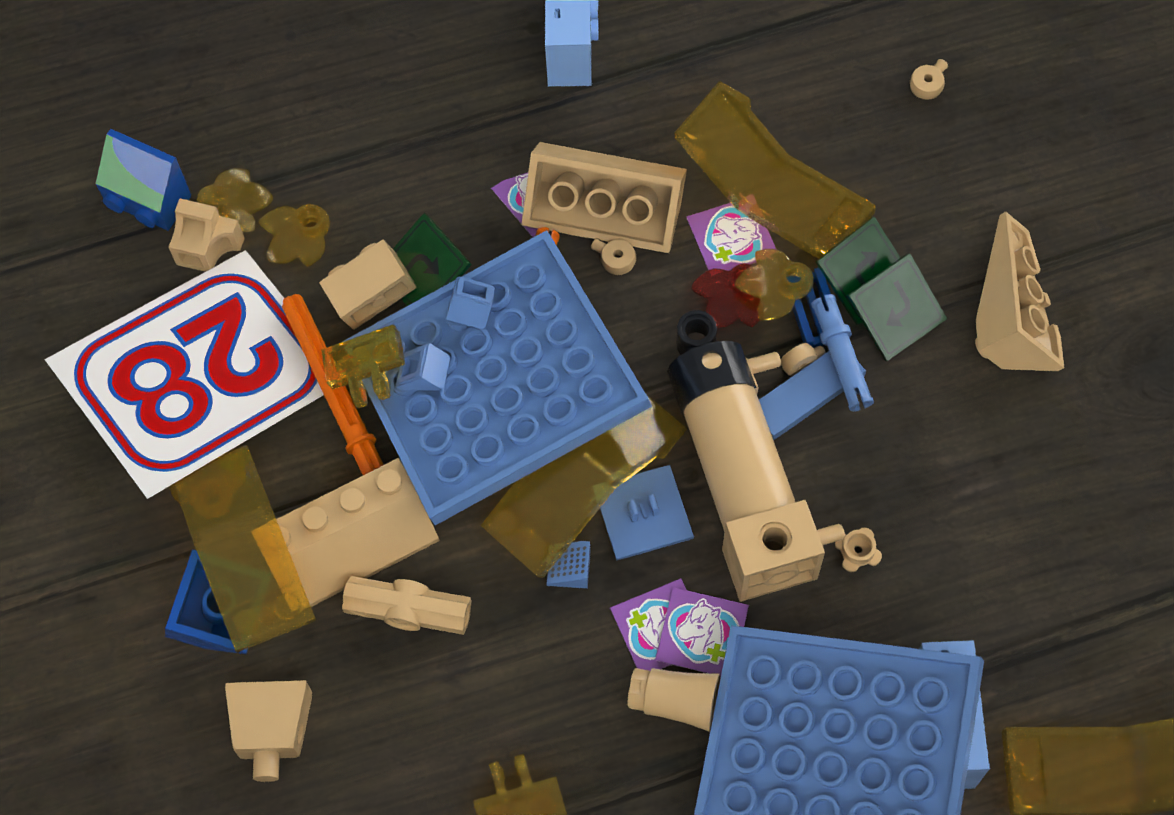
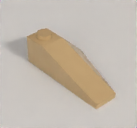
[975,212,1064,371]

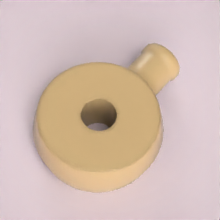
[910,59,948,100]
[591,238,636,275]
[781,343,826,376]

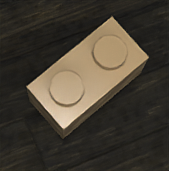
[319,239,417,330]

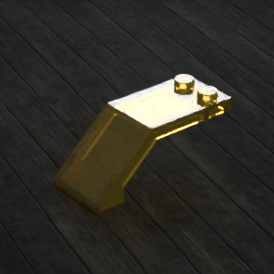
[674,81,876,259]
[481,394,688,578]
[174,445,316,653]
[1001,718,1174,815]

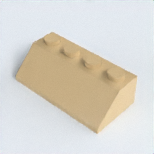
[521,142,687,253]
[251,458,440,616]

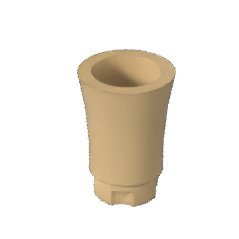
[628,668,720,732]

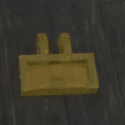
[321,324,406,408]
[473,754,567,815]

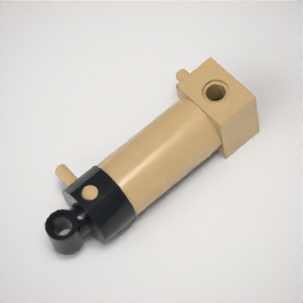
[667,310,845,602]

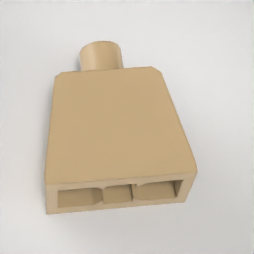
[225,680,312,782]

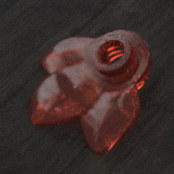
[691,264,765,328]

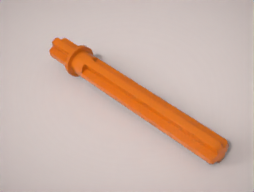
[282,294,384,475]

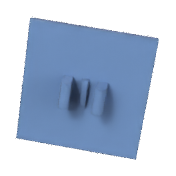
[593,465,694,561]

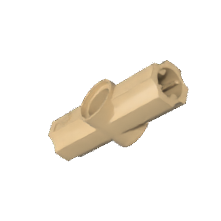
[342,576,472,635]

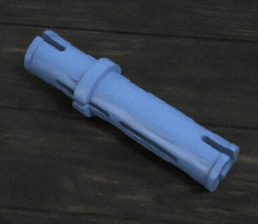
[811,294,874,412]

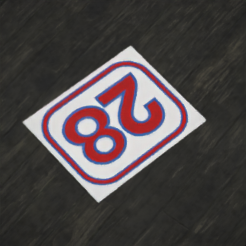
[45,250,350,499]

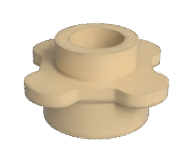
[835,528,882,572]

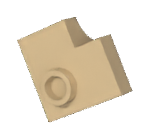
[169,199,245,272]

